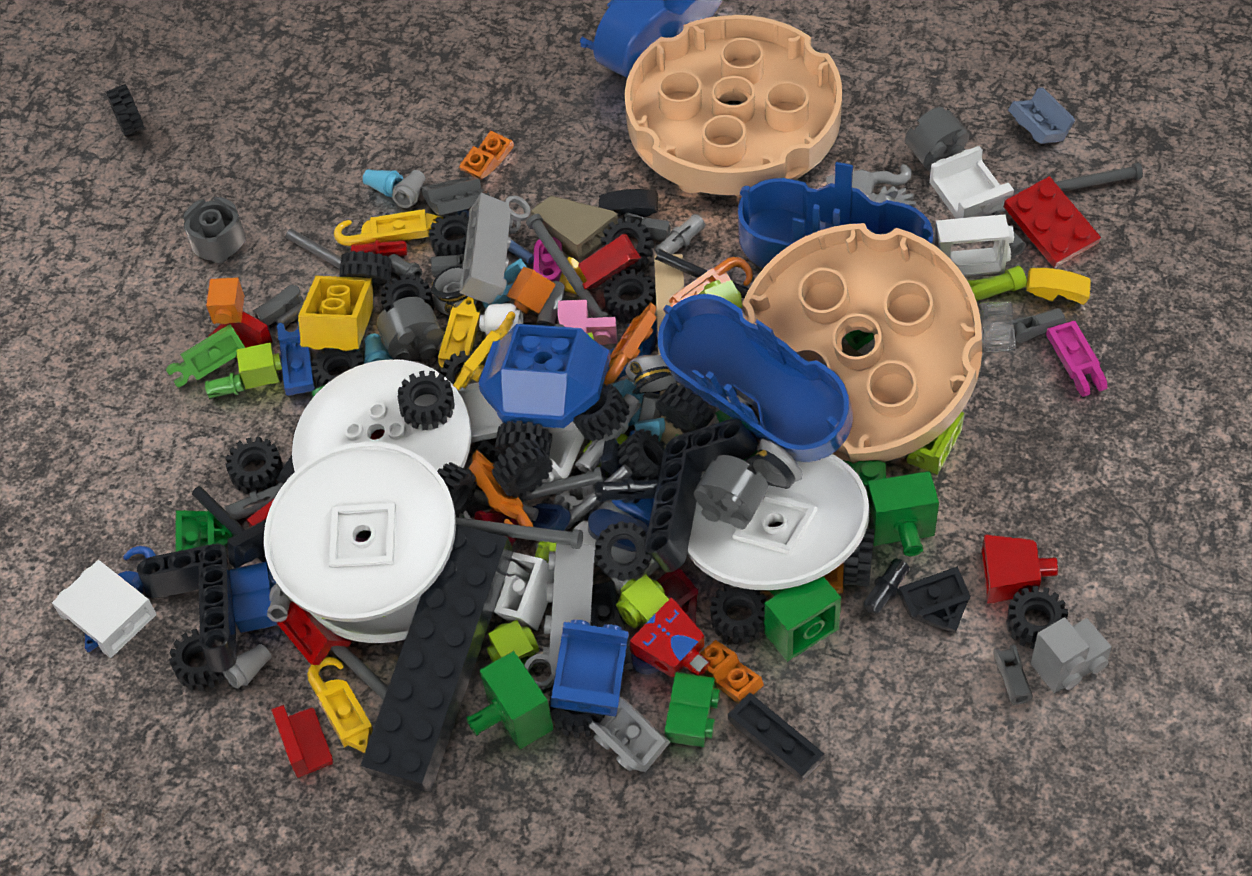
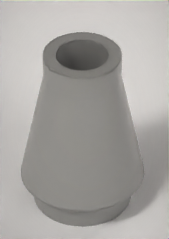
[392,170,425,208]
[223,644,272,688]

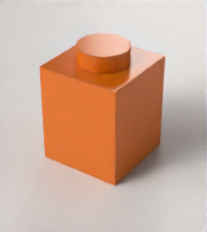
[506,267,556,314]
[206,278,245,324]

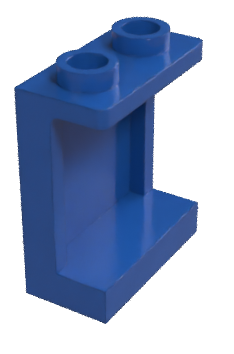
[550,620,629,717]

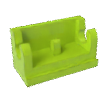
[907,412,964,475]

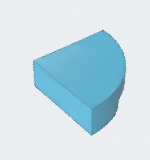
[634,418,665,442]

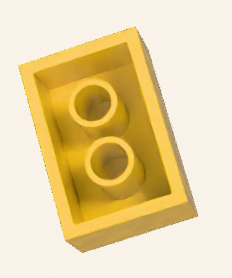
[298,276,374,351]

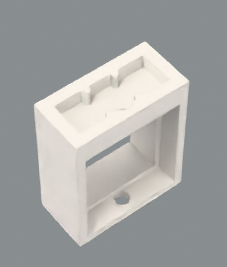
[933,214,1014,277]

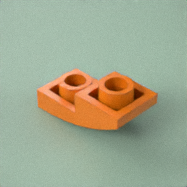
[459,130,514,180]
[700,640,764,703]

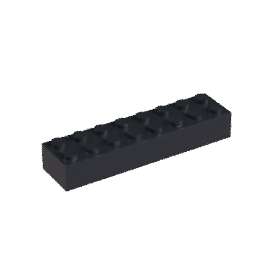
[360,524,514,793]

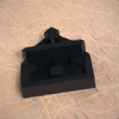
[898,566,971,633]

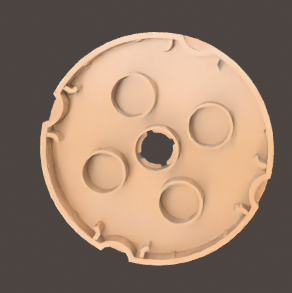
[625,15,842,198]
[742,223,982,463]

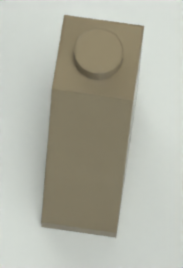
[531,196,618,263]

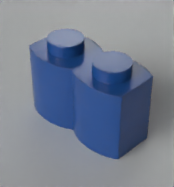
[230,562,278,633]

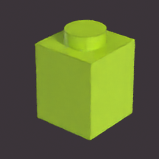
[236,343,282,389]

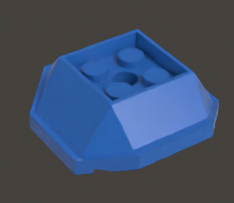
[479,324,611,429]

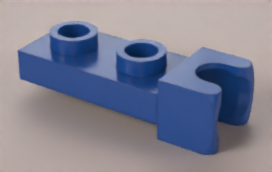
[277,321,315,396]

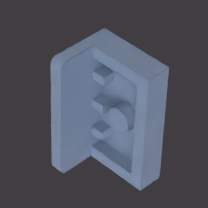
[1008,88,1075,144]

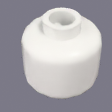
[479,303,524,335]

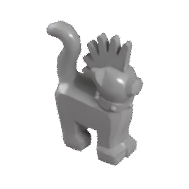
[826,164,916,207]

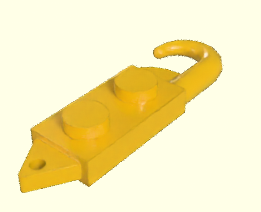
[334,209,444,246]
[438,296,480,381]
[453,311,515,391]
[307,657,373,753]

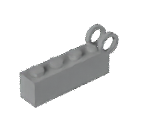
[460,193,530,304]
[524,543,595,691]

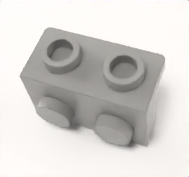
[589,697,670,772]

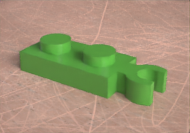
[166,324,245,387]

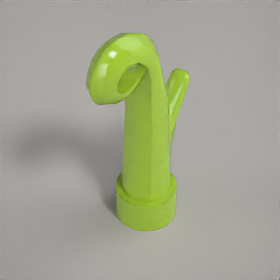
[967,265,1027,301]

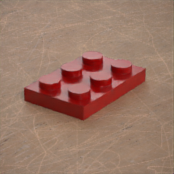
[1003,176,1101,268]

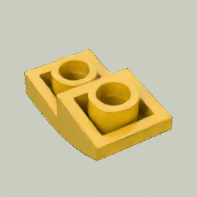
[1026,268,1091,305]

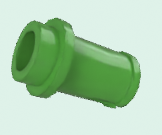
[205,372,244,399]

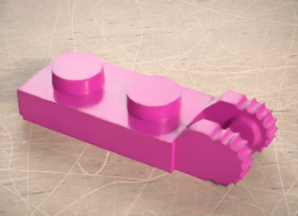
[1046,321,1108,397]

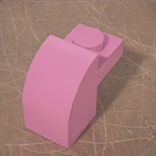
[558,300,617,345]

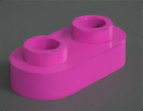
[534,237,563,282]

